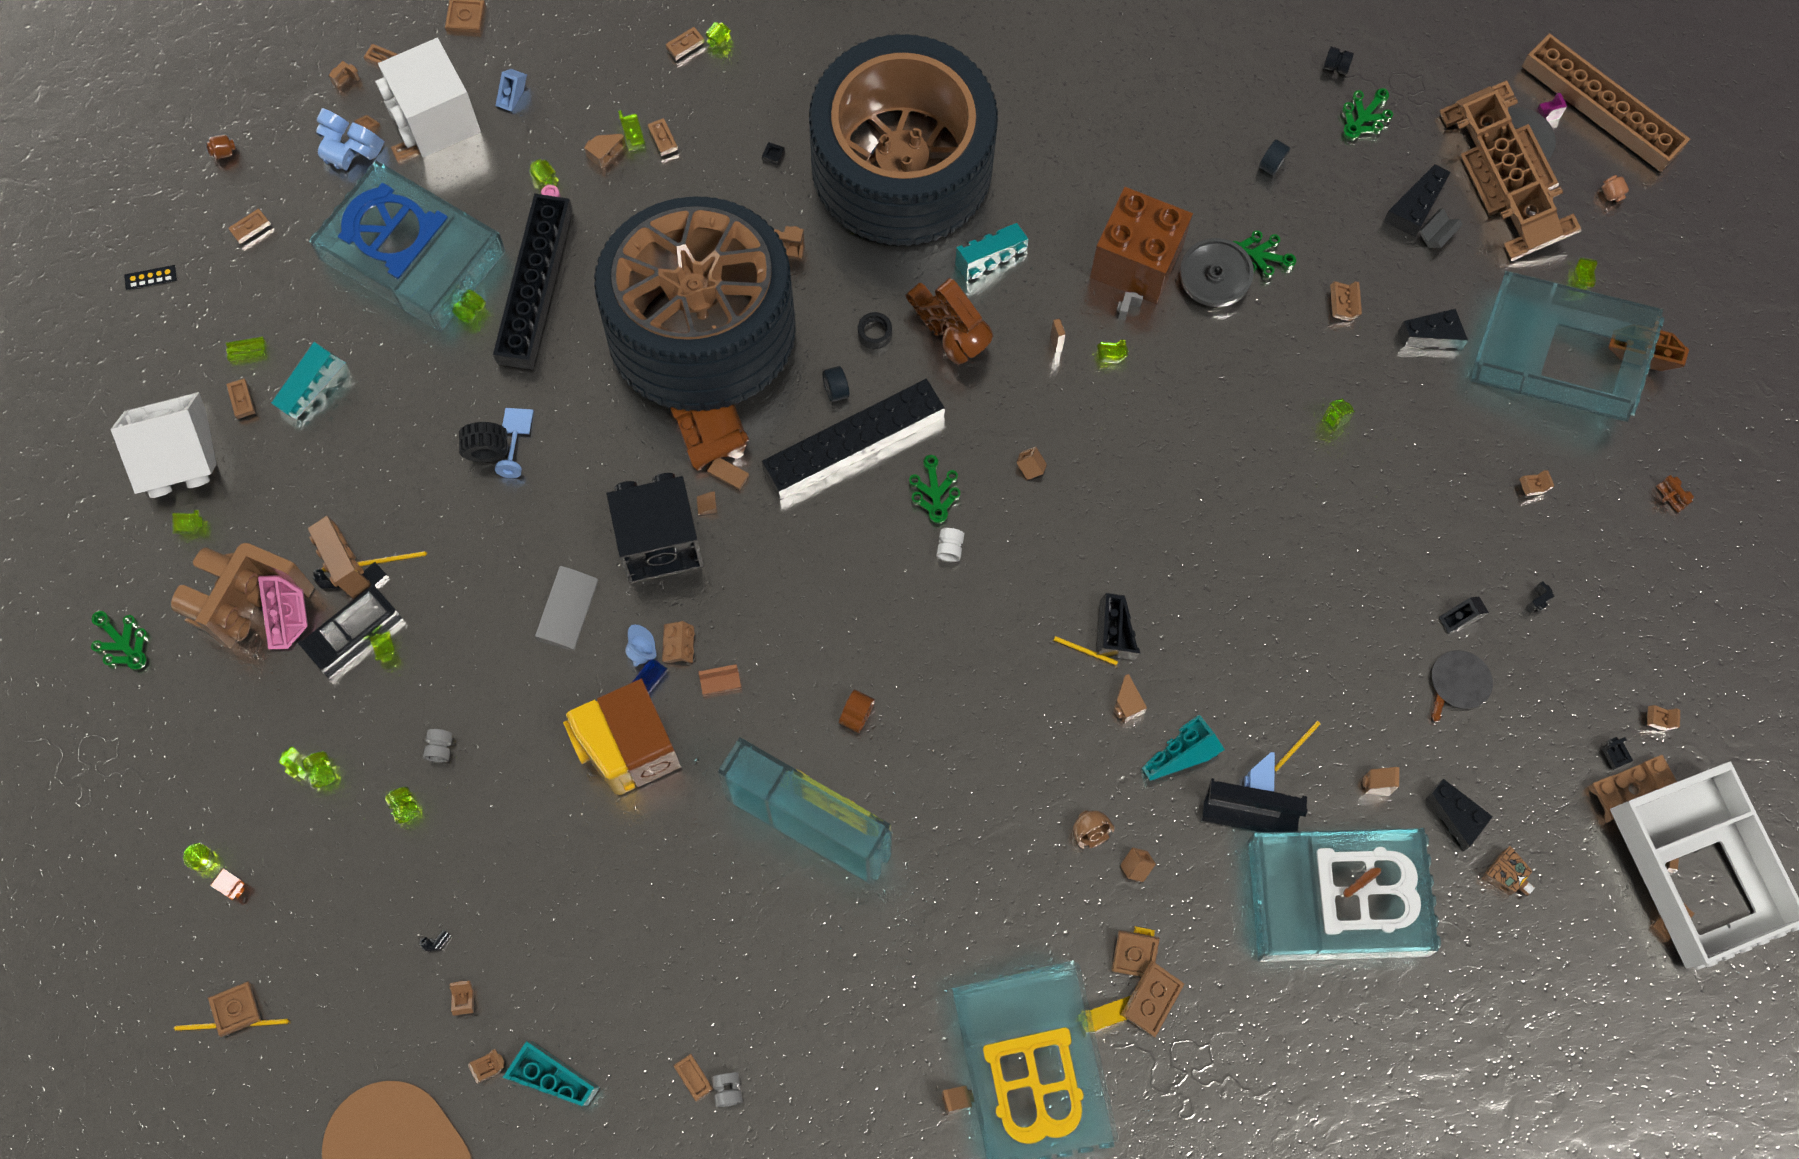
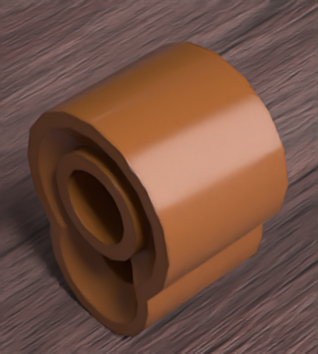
[838,690,875,733]

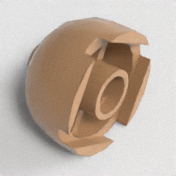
[1073,811,1114,849]

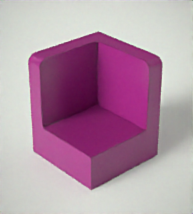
[1538,93,1567,121]

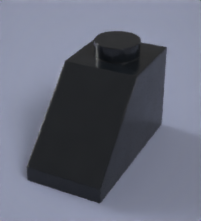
[1439,596,1489,633]

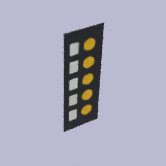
[124,265,177,290]

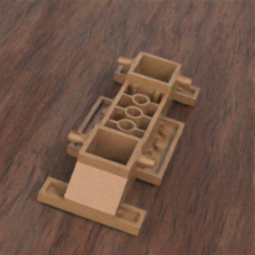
[1439,80,1581,261]

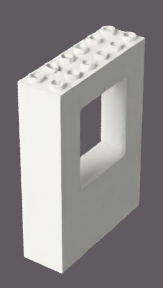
[1610,761,1799,970]

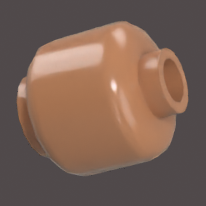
[1601,175,1629,203]

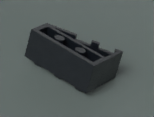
[1398,308,1468,350]
[1097,593,1141,660]
[1426,779,1493,852]

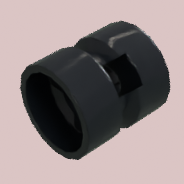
[1323,46,1354,75]

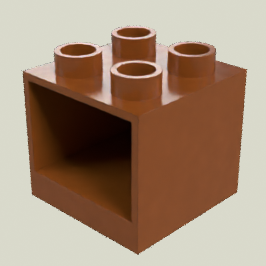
[1090,187,1193,304]

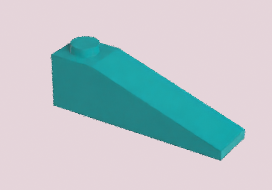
[1142,715,1225,781]

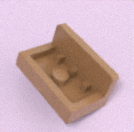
[1330,281,1362,321]
[662,621,695,663]

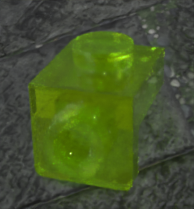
[1574,258,1597,288]
[1097,339,1128,364]
[172,510,202,534]
[370,631,397,663]
[279,746,307,779]

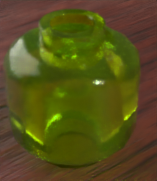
[705,22,731,49]
[529,159,556,186]
[183,843,214,872]

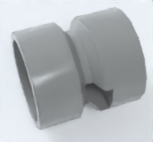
[423,729,453,763]
[712,1072,743,1107]

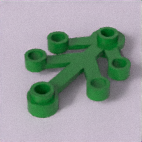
[1342,88,1393,140]
[1232,231,1296,278]
[909,455,960,524]
[91,611,148,670]

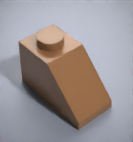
[584,134,626,169]
[1114,674,1147,723]
[1363,767,1399,796]
[942,1086,975,1115]

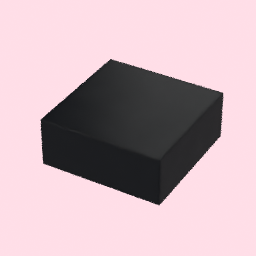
[762,142,785,165]
[361,562,388,587]

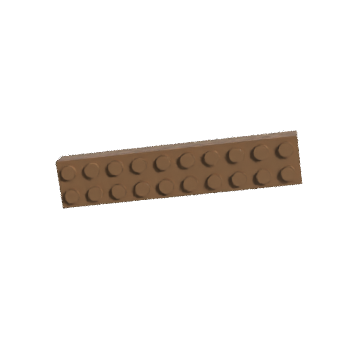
[1522,33,1690,172]

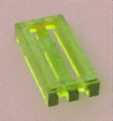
[226,337,266,362]

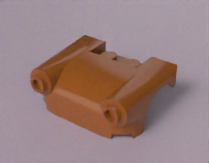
[671,404,749,471]

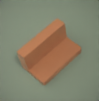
[698,664,742,697]

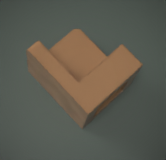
[1016,447,1047,480]
[1120,847,1156,882]

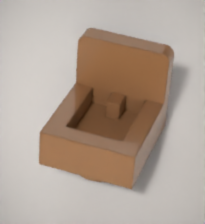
[329,61,360,88]
[1519,470,1554,496]
[1647,705,1680,731]
[450,981,474,1016]
[468,1049,504,1084]

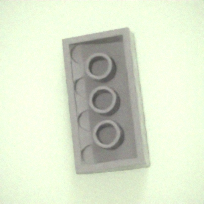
[535,566,598,651]

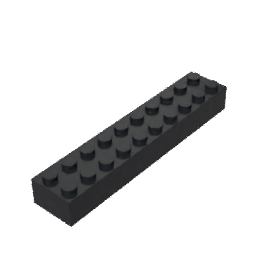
[493,193,573,370]
[762,378,945,500]

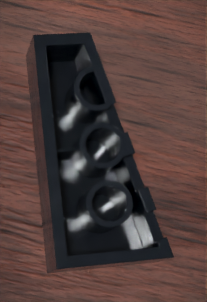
[1383,164,1451,237]

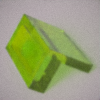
[618,110,646,151]

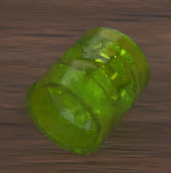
[451,289,486,324]
[302,752,337,788]
[384,787,420,824]

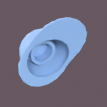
[625,624,656,666]

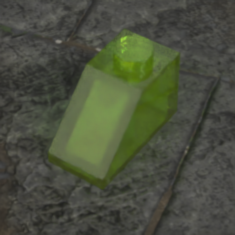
[1322,398,1355,432]

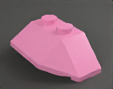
[258,575,308,649]

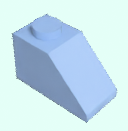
[495,69,527,112]
[1244,752,1275,792]

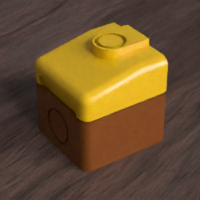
[563,678,681,795]

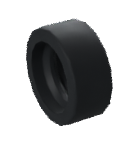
[858,312,892,349]

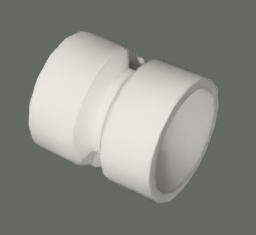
[936,528,964,562]

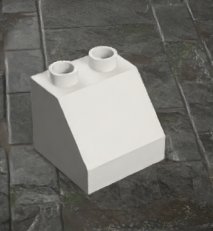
[111,392,216,498]

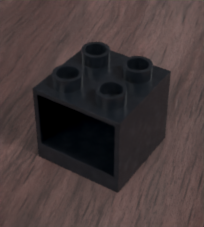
[606,473,704,583]

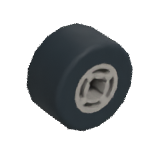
[1259,139,1290,175]
[822,366,850,402]

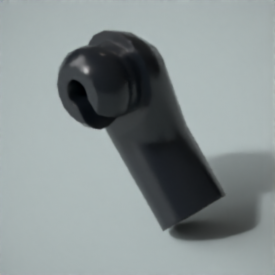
[313,569,339,589]
[419,930,451,952]

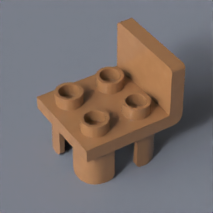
[171,543,315,649]

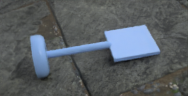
[495,408,534,478]

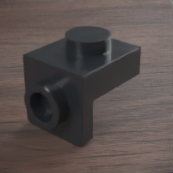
[1526,581,1554,614]
[1602,737,1633,770]

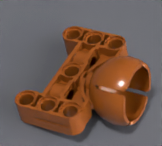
[905,278,994,364]

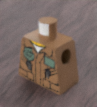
[1481,846,1535,896]

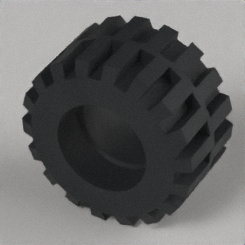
[459,422,508,462]

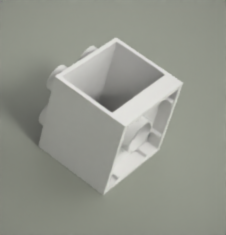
[375,37,481,157]

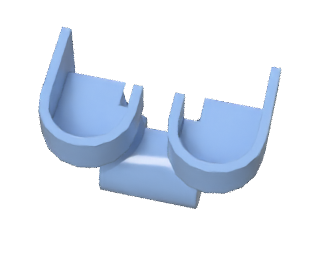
[316,108,385,171]

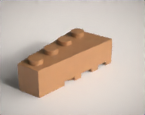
[308,516,371,599]

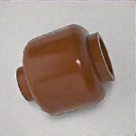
[206,134,235,160]

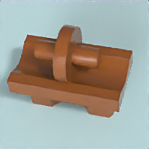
[1656,475,1694,513]

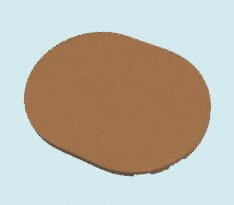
[322,1081,472,1159]

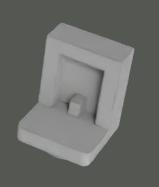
[1117,292,1143,321]

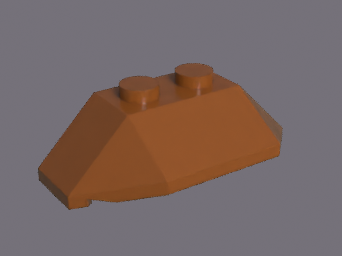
[1608,324,1689,371]

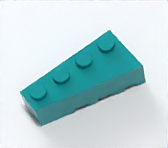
[955,223,1029,281]
[271,342,346,419]
[502,1041,600,1106]

